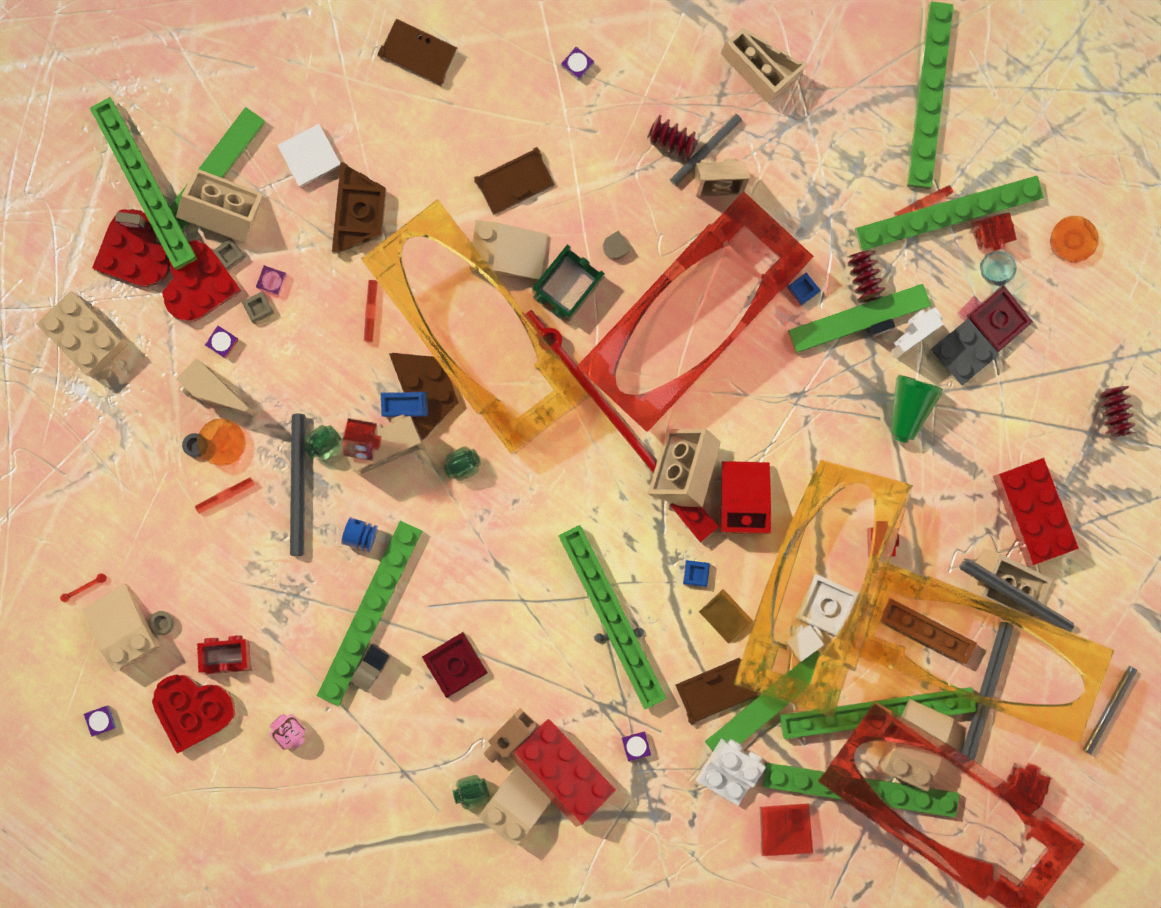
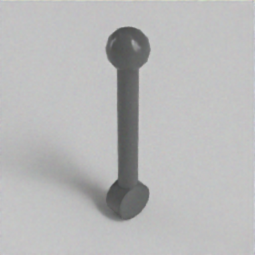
[594,628,644,643]

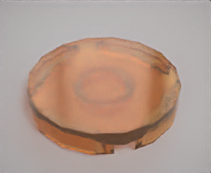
[1050,215,1099,263]
[197,418,246,466]

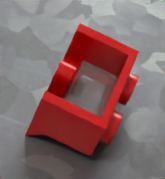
[197,635,252,675]

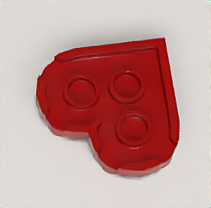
[92,209,170,288]
[162,240,241,322]
[152,675,235,754]

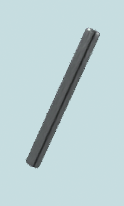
[290,413,306,556]
[959,558,1075,634]
[961,622,1014,762]

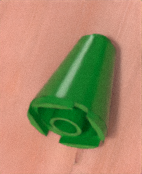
[891,374,943,443]

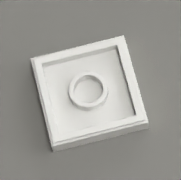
[277,124,340,188]
[795,574,859,638]

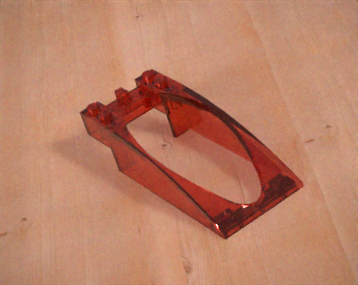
[577,191,814,433]
[818,702,1085,908]

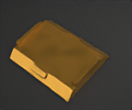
[699,589,753,643]

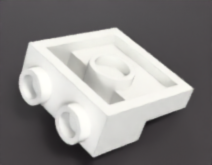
[891,308,943,359]
[696,738,766,806]

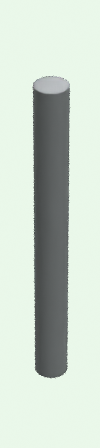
[670,114,742,186]
[1083,666,1138,755]

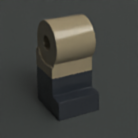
[350,644,392,693]

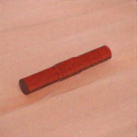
[894,185,953,216]
[363,280,378,342]
[195,477,255,514]

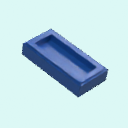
[381,392,428,417]

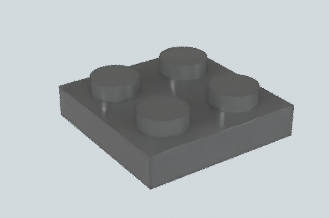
[931,318,999,386]

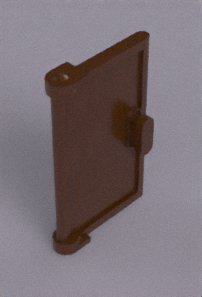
[377,18,458,86]
[473,147,555,215]
[675,657,758,725]

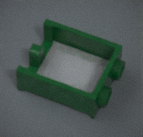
[532,244,605,322]

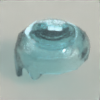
[980,251,1017,287]

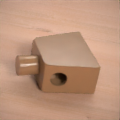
[483,708,537,763]

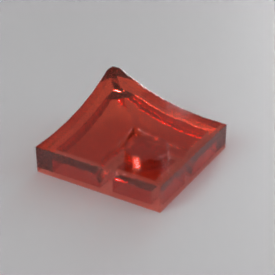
[759,803,813,856]

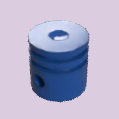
[341,517,378,553]

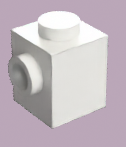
[784,624,824,662]

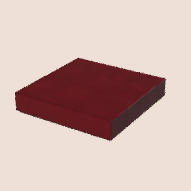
[966,285,1033,352]
[422,632,488,698]

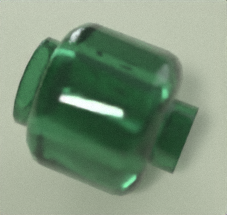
[304,425,341,460]
[444,446,481,481]
[452,774,489,810]

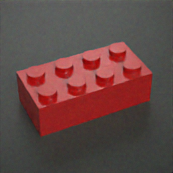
[993,458,1079,566]
[509,718,616,827]

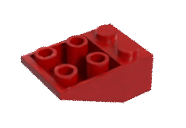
[720,461,771,535]

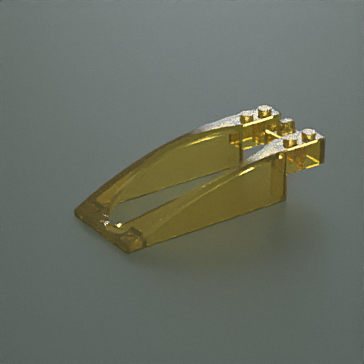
[361,199,591,455]
[734,460,913,717]
[838,558,1114,743]

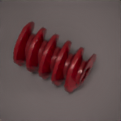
[647,114,700,161]
[847,250,886,303]
[1099,386,1137,437]

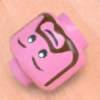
[269,713,306,750]

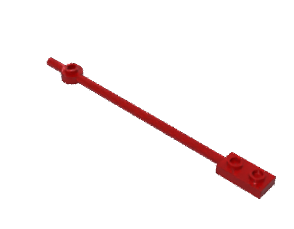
[524,310,719,542]

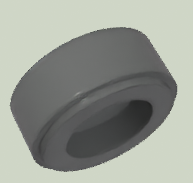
[182,433,208,458]

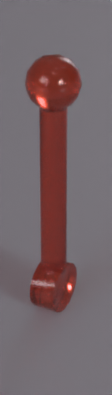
[60,573,107,603]

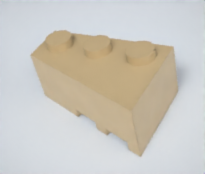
[720,27,808,104]

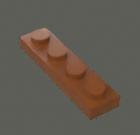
[878,598,977,664]

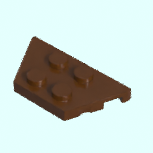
[332,162,387,254]
[389,353,459,440]

